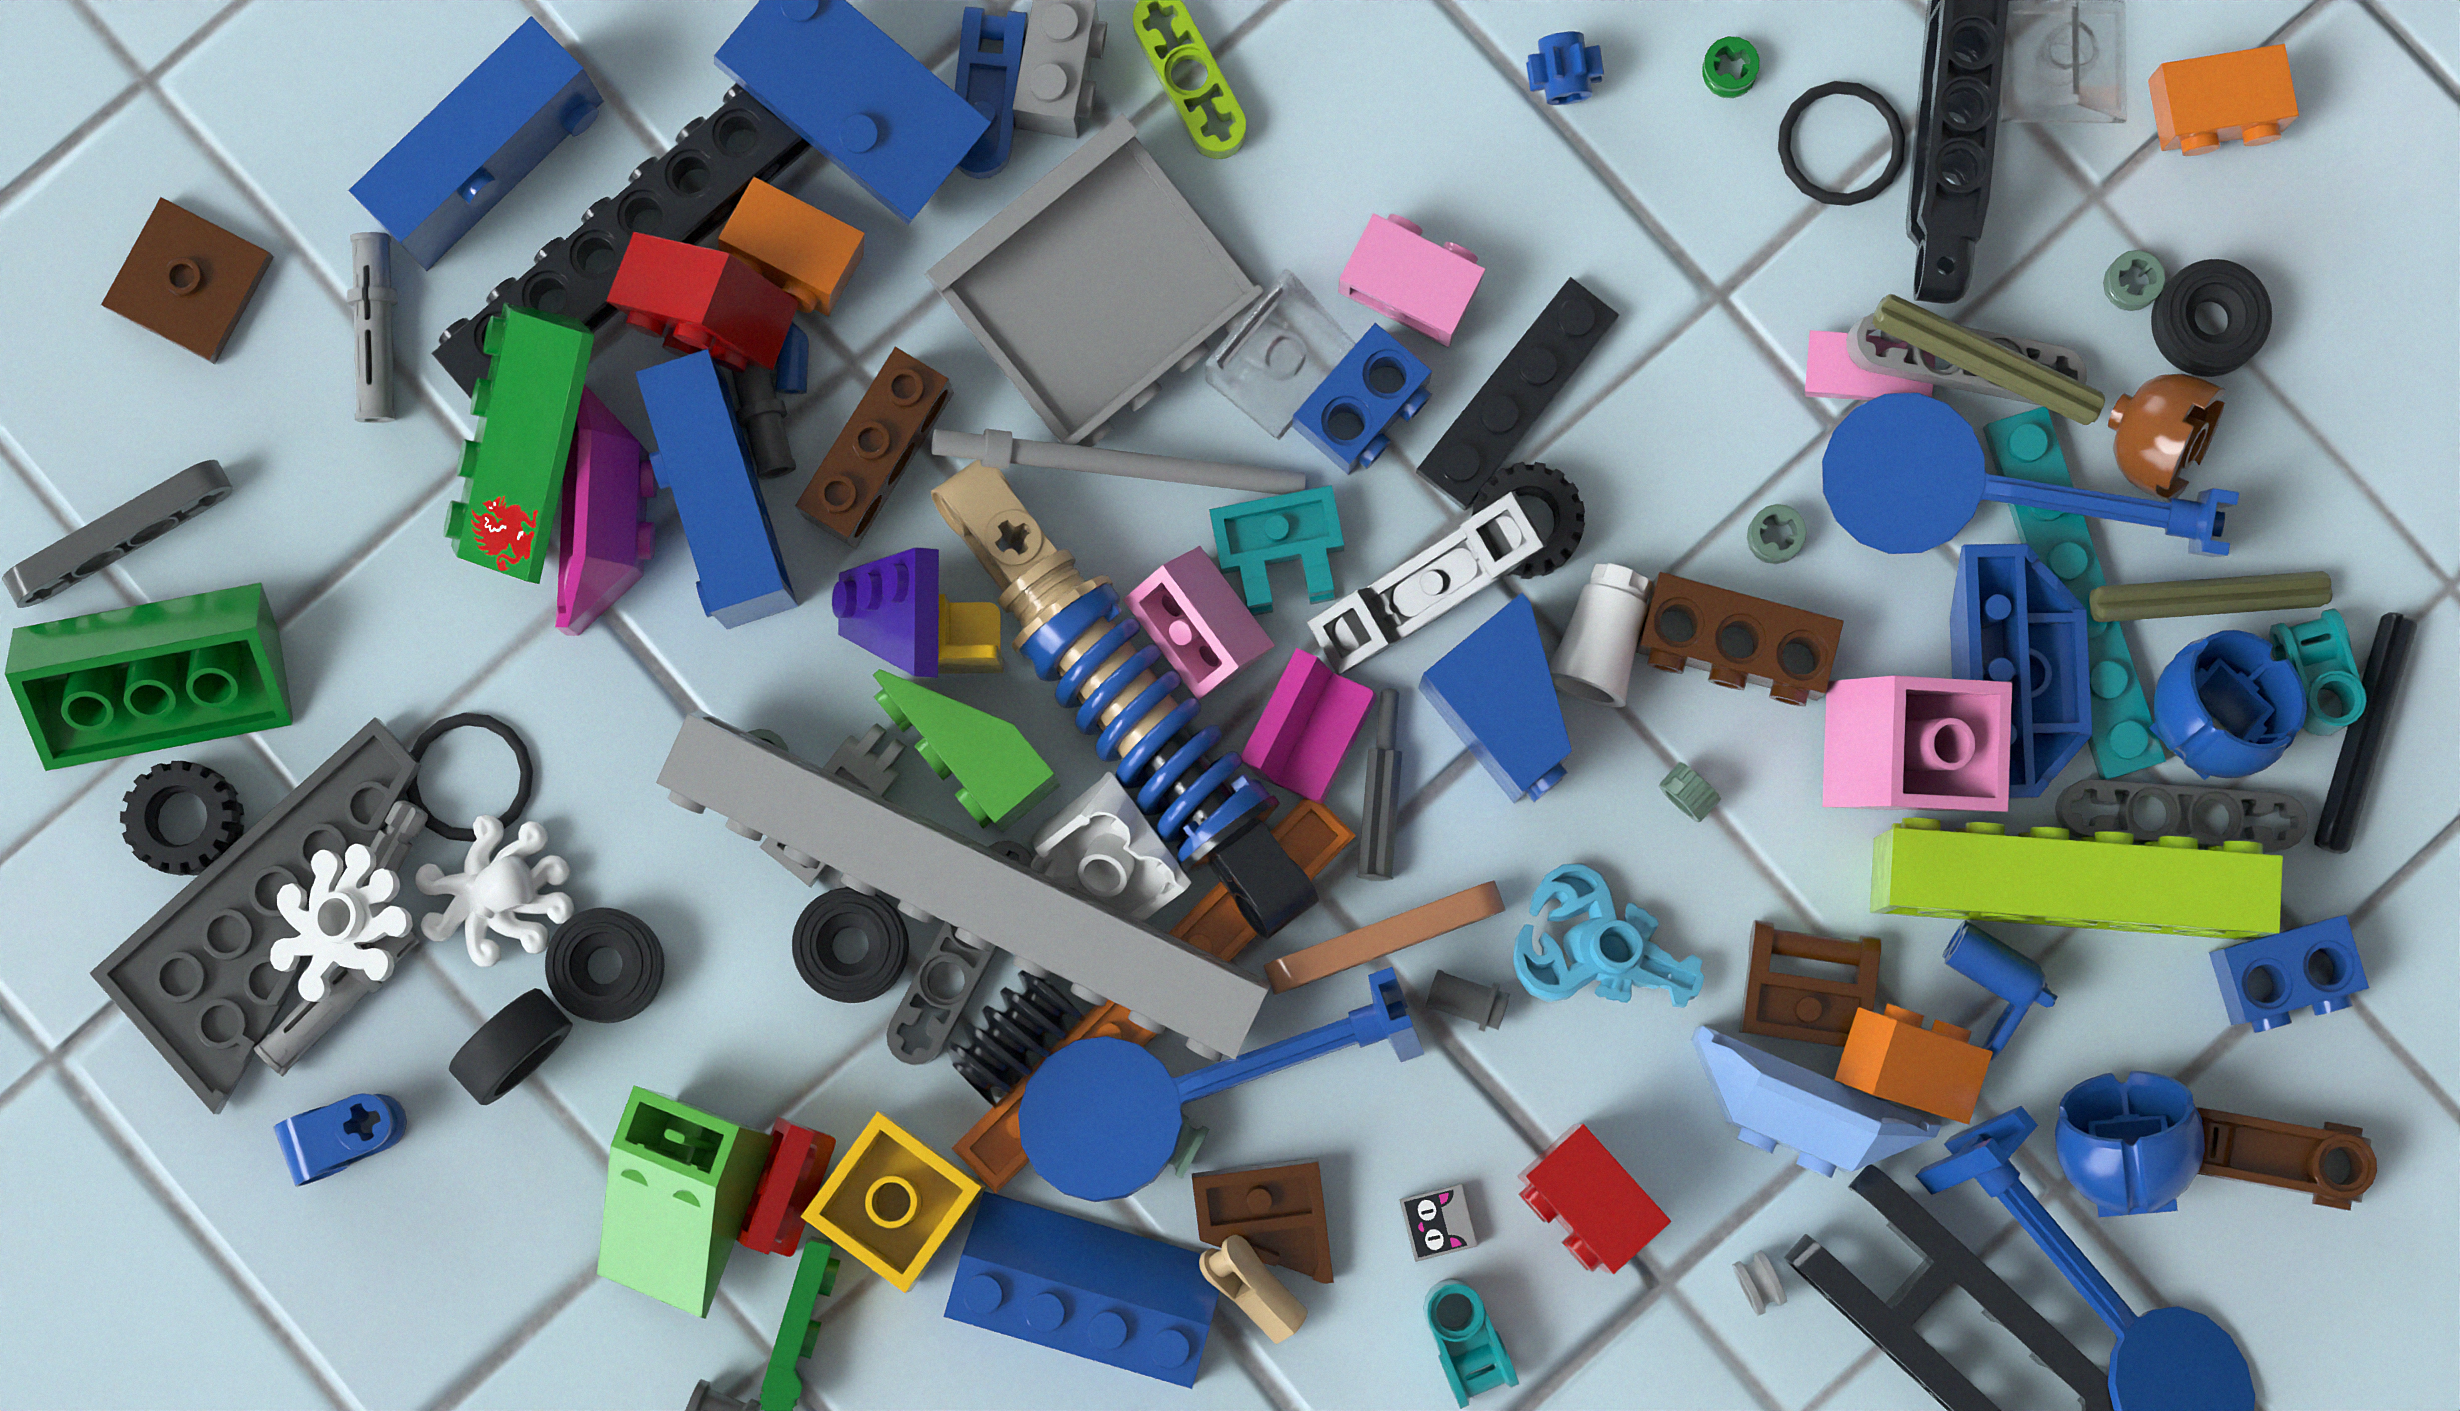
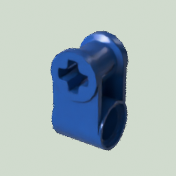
[273,1093,407,1187]

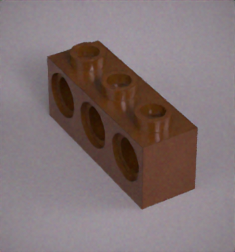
[795,346,954,549]
[1636,572,1844,707]

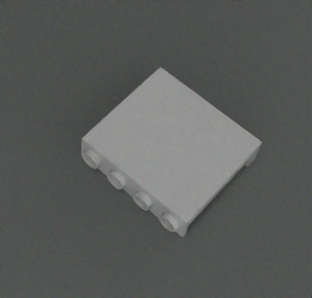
[924,113,1264,447]

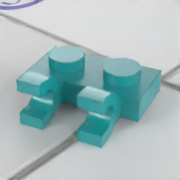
[1209,485,1344,616]

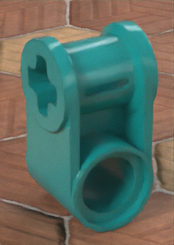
[2269,608,2367,736]
[1423,1279,1519,1409]

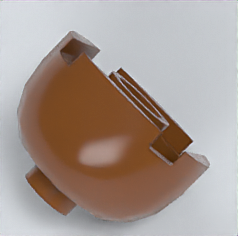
[2108,374,2226,503]

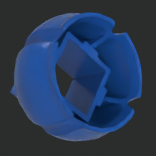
[2149,630,2307,781]
[2055,1071,2205,1217]

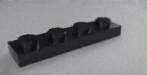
[1416,277,1619,511]

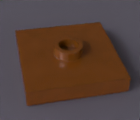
[101,197,274,364]

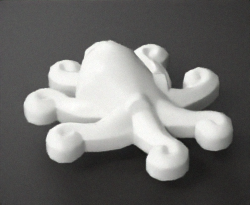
[415,814,575,967]
[270,844,413,1002]

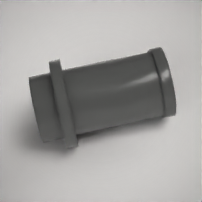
[1426,969,1510,1032]

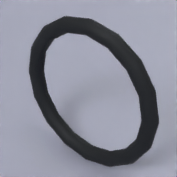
[1778,81,1905,206]
[406,713,533,842]

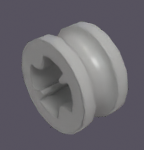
[1732,1250,1787,1316]

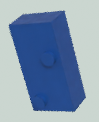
[714,0,992,226]
[348,16,604,271]
[635,349,798,630]

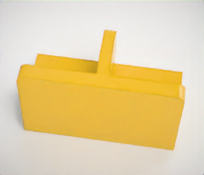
[938,594,1004,674]

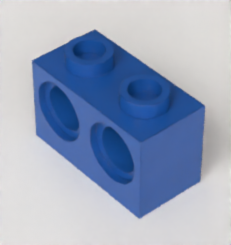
[1292,322,1432,475]
[2209,915,2369,1033]

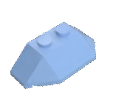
[1691,1025,1941,1178]

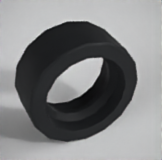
[449,988,573,1105]

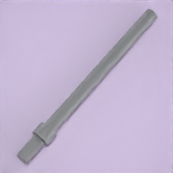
[932,429,1306,495]

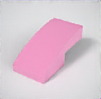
[1805,330,1935,401]

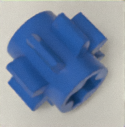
[1526,31,1604,105]

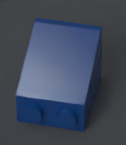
[1418,592,1572,804]

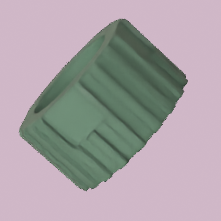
[1659,762,1721,822]

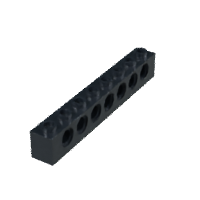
[431,83,813,400]

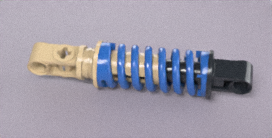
[931,460,1319,940]

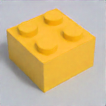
[801,1111,986,1293]

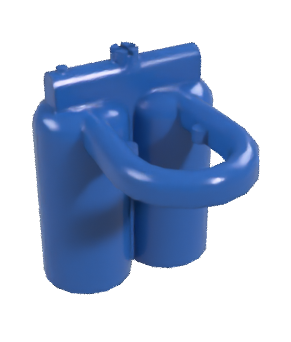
[1942,920,2058,1060]

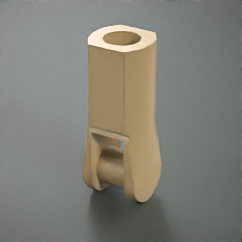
[1199,1235,1308,1344]

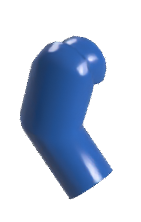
[776,321,809,395]

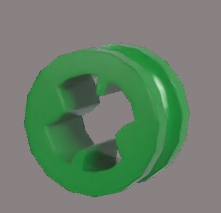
[1702,36,1760,98]

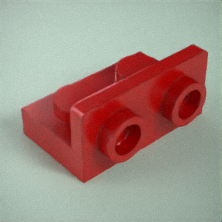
[736,1116,836,1257]

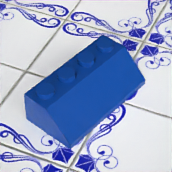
[943,1191,1220,1389]

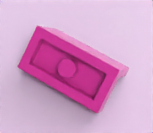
[1241,648,1377,804]

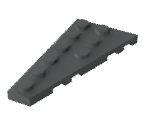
[89,717,422,1114]

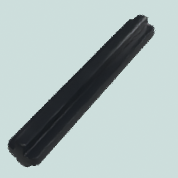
[2314,612,2417,854]

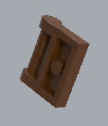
[1739,920,1881,1048]

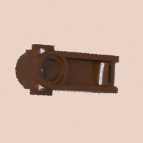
[2196,1107,2377,1211]

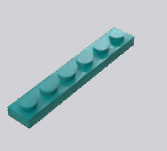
[1983,406,2166,780]

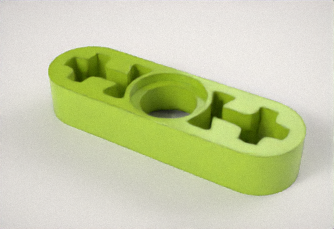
[1132,0,1246,159]

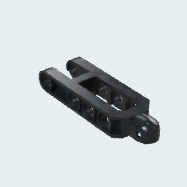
[1906,0,2009,304]
[1784,1164,2114,1411]

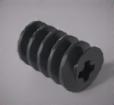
[945,970,1085,1108]

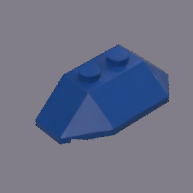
[1950,544,2092,799]

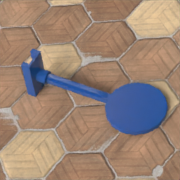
[1822,393,2239,557]
[1018,967,1424,1202]
[1915,1106,2255,1411]

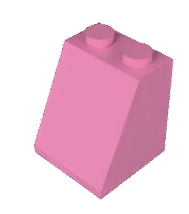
[1822,675,2012,812]

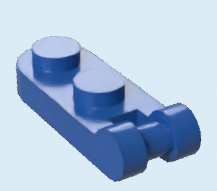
[954,6,1027,179]

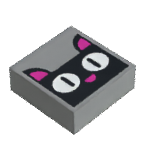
[1399,1184,1477,1262]

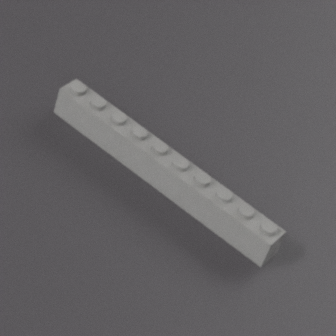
[656,710,1272,1062]

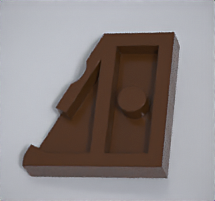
[1192,1157,1334,1284]

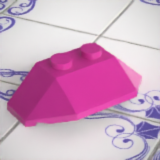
[555,383,658,636]

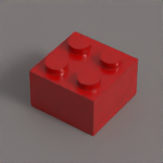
[606,232,799,373]
[1517,1124,1672,1274]

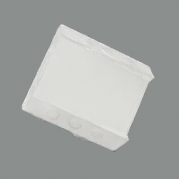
[1031,771,1192,921]

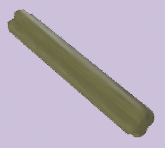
[1872,294,2105,425]
[2089,571,2333,622]

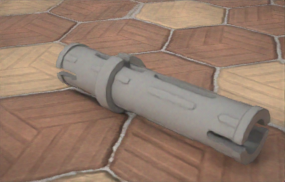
[347,232,398,423]
[254,930,421,1077]

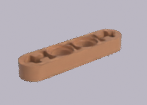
[1263,881,1506,995]

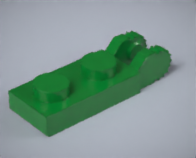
[759,1236,841,1411]

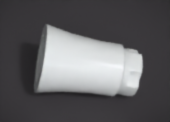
[1548,563,1653,708]

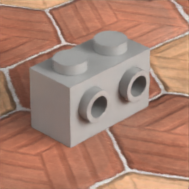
[1012,0,1108,139]

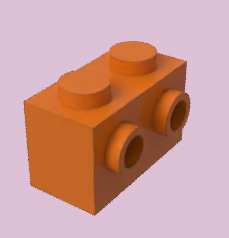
[2148,44,2299,156]
[718,177,865,317]
[1834,1003,1993,1125]

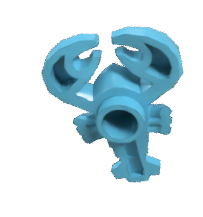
[1513,864,1705,1008]

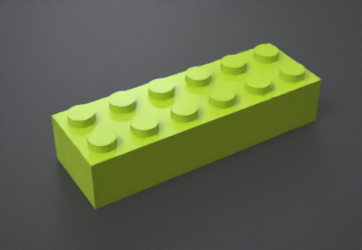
[1870,818,2283,941]

